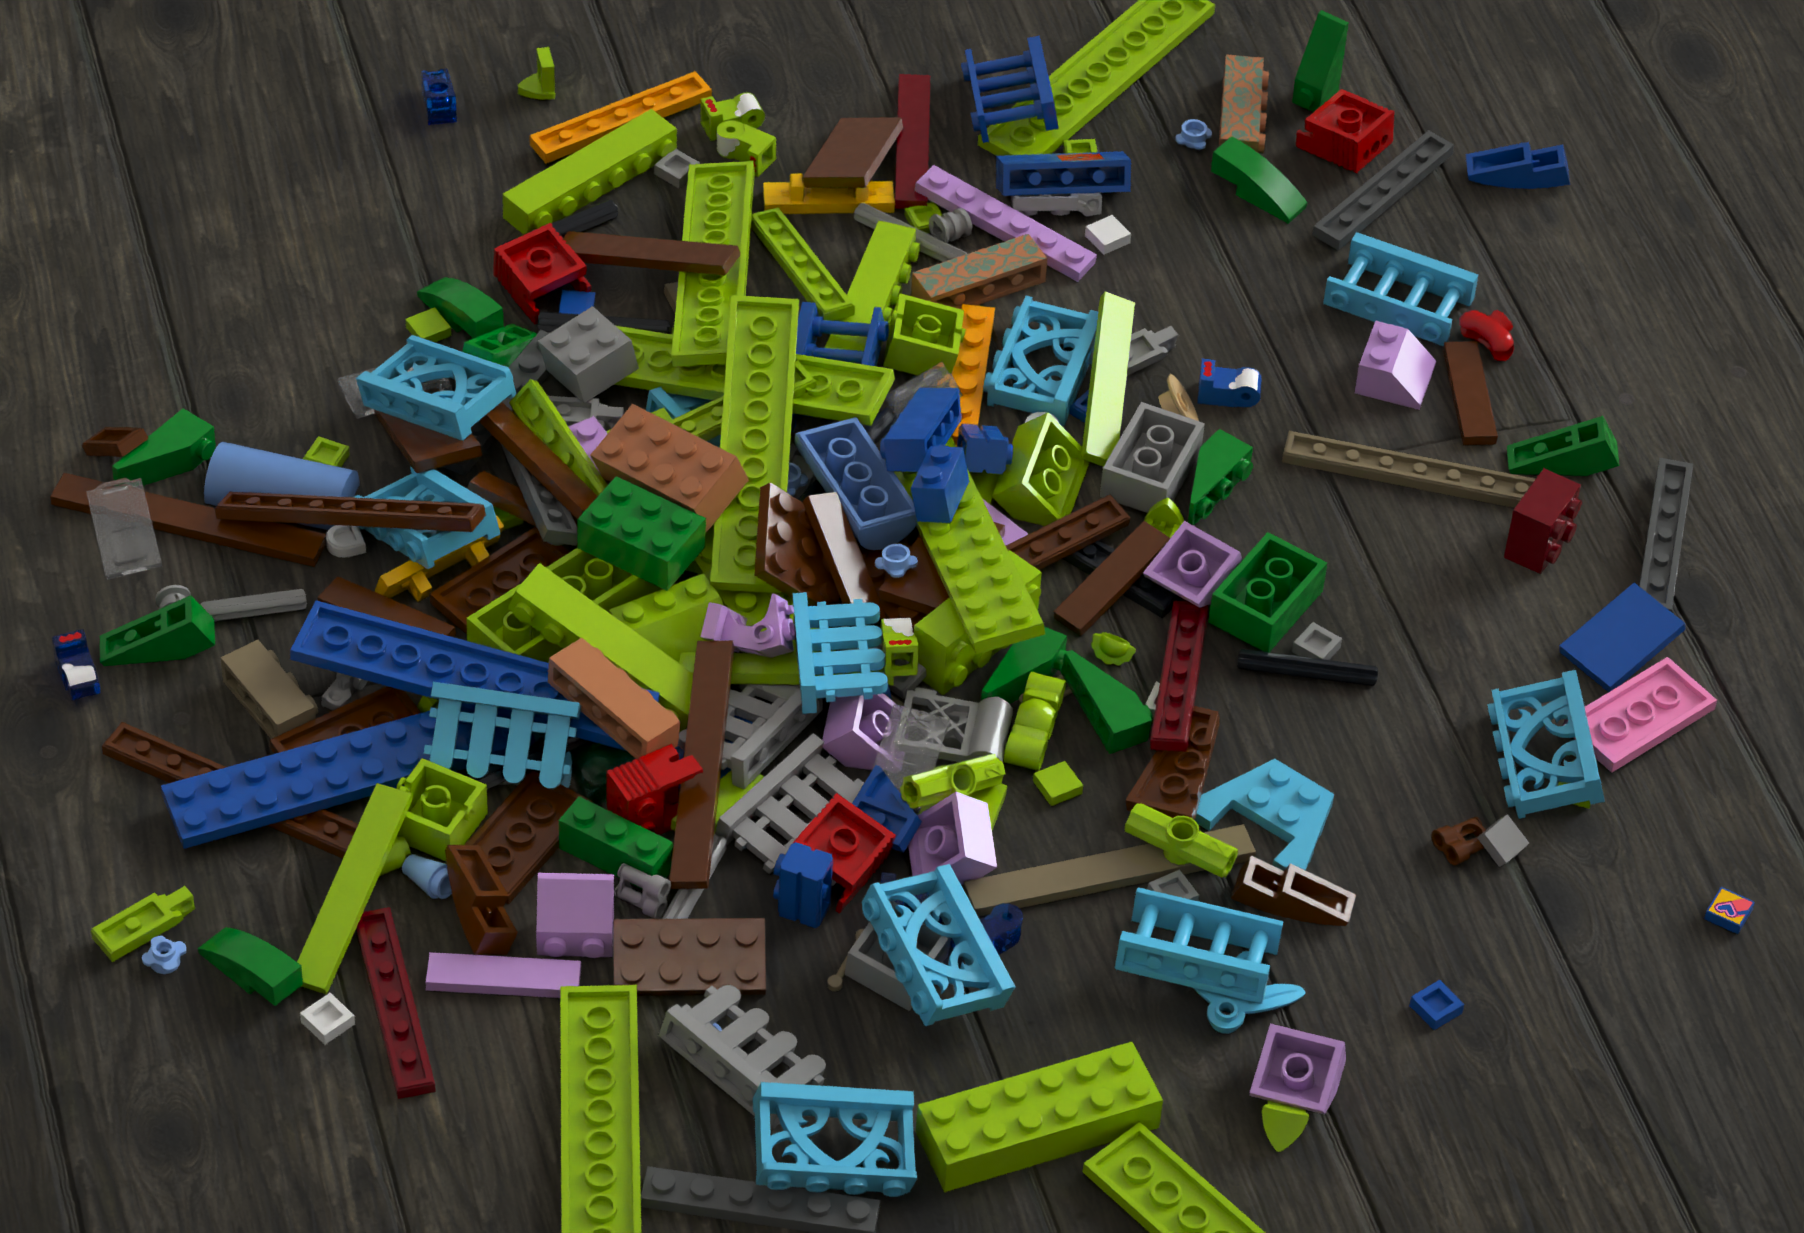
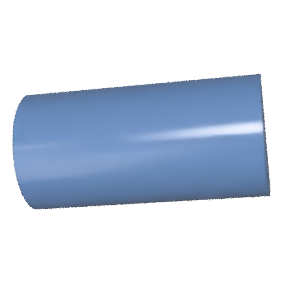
[794,417,917,550]
[204,442,360,530]

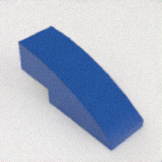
[1466,142,1570,189]

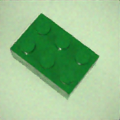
[577,476,706,591]
[1208,532,1327,652]

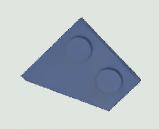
[852,765,922,853]

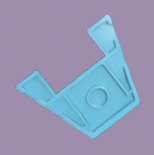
[1195,759,1334,871]

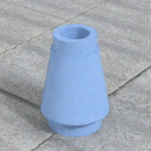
[402,854,452,899]

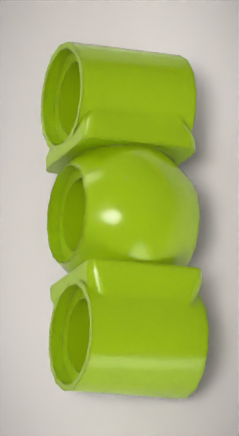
[1004,672,1066,771]

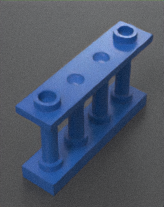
[961,36,1059,143]
[791,302,889,432]

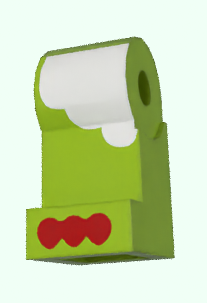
[700,93,765,141]
[717,120,776,177]
[881,618,918,677]

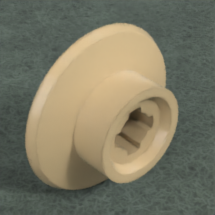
[1158,374,1199,421]

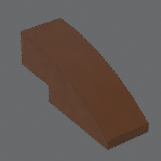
[445,845,518,955]
[1231,856,1356,926]

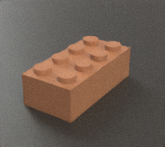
[590,404,749,532]

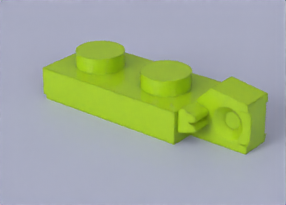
[91,886,195,962]

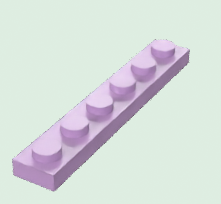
[915,165,1097,282]

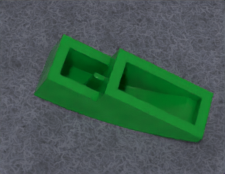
[1211,136,1308,224]
[417,277,504,339]
[198,927,303,1006]

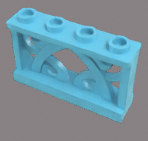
[983,296,1098,426]
[356,335,517,441]
[353,467,500,569]
[1487,670,1605,819]
[862,864,1015,1026]
[752,1082,917,1197]

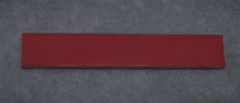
[895,74,931,209]
[1150,601,1209,752]
[356,907,436,1099]

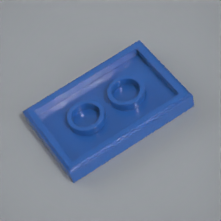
[1559,583,1685,692]

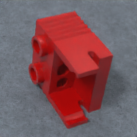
[1296,89,1394,173]
[493,223,591,325]
[607,744,703,835]
[793,793,896,914]

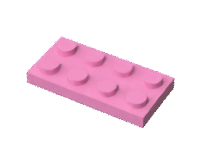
[1563,657,1717,772]

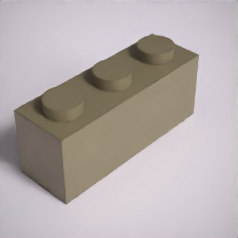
[221,640,318,739]

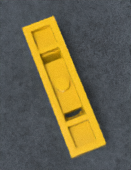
[763,174,895,214]
[375,515,504,602]

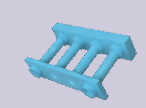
[1323,232,1478,346]
[1115,887,1284,1004]

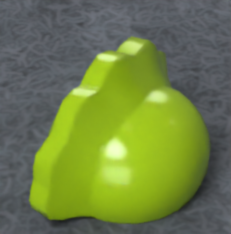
[1091,632,1136,666]

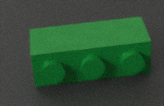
[559,796,673,890]

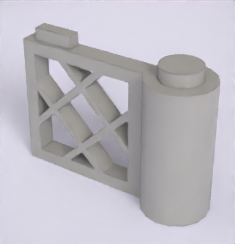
[894,687,1013,762]

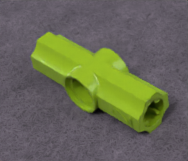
[900,754,1005,808]
[1125,803,1238,878]

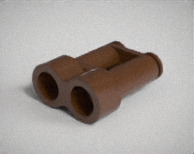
[1431,816,1486,866]

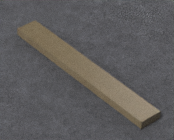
[1282,431,1535,508]
[963,824,1256,917]

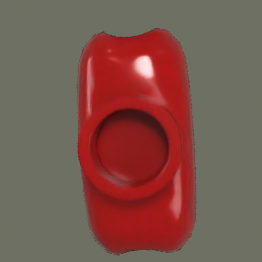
[1459,310,1514,362]

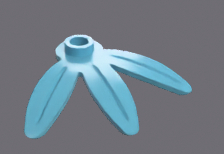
[1194,951,1305,1034]

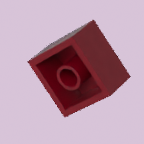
[1504,468,1582,574]

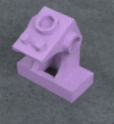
[700,593,796,658]

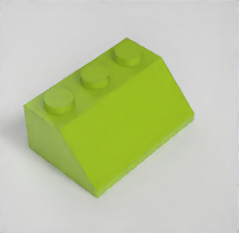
[992,412,1090,526]
[609,573,724,663]

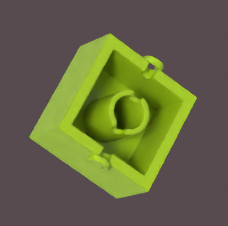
[883,293,966,383]
[397,758,488,861]

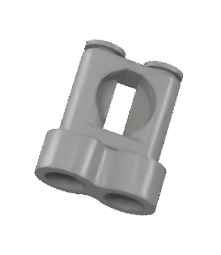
[614,863,671,919]

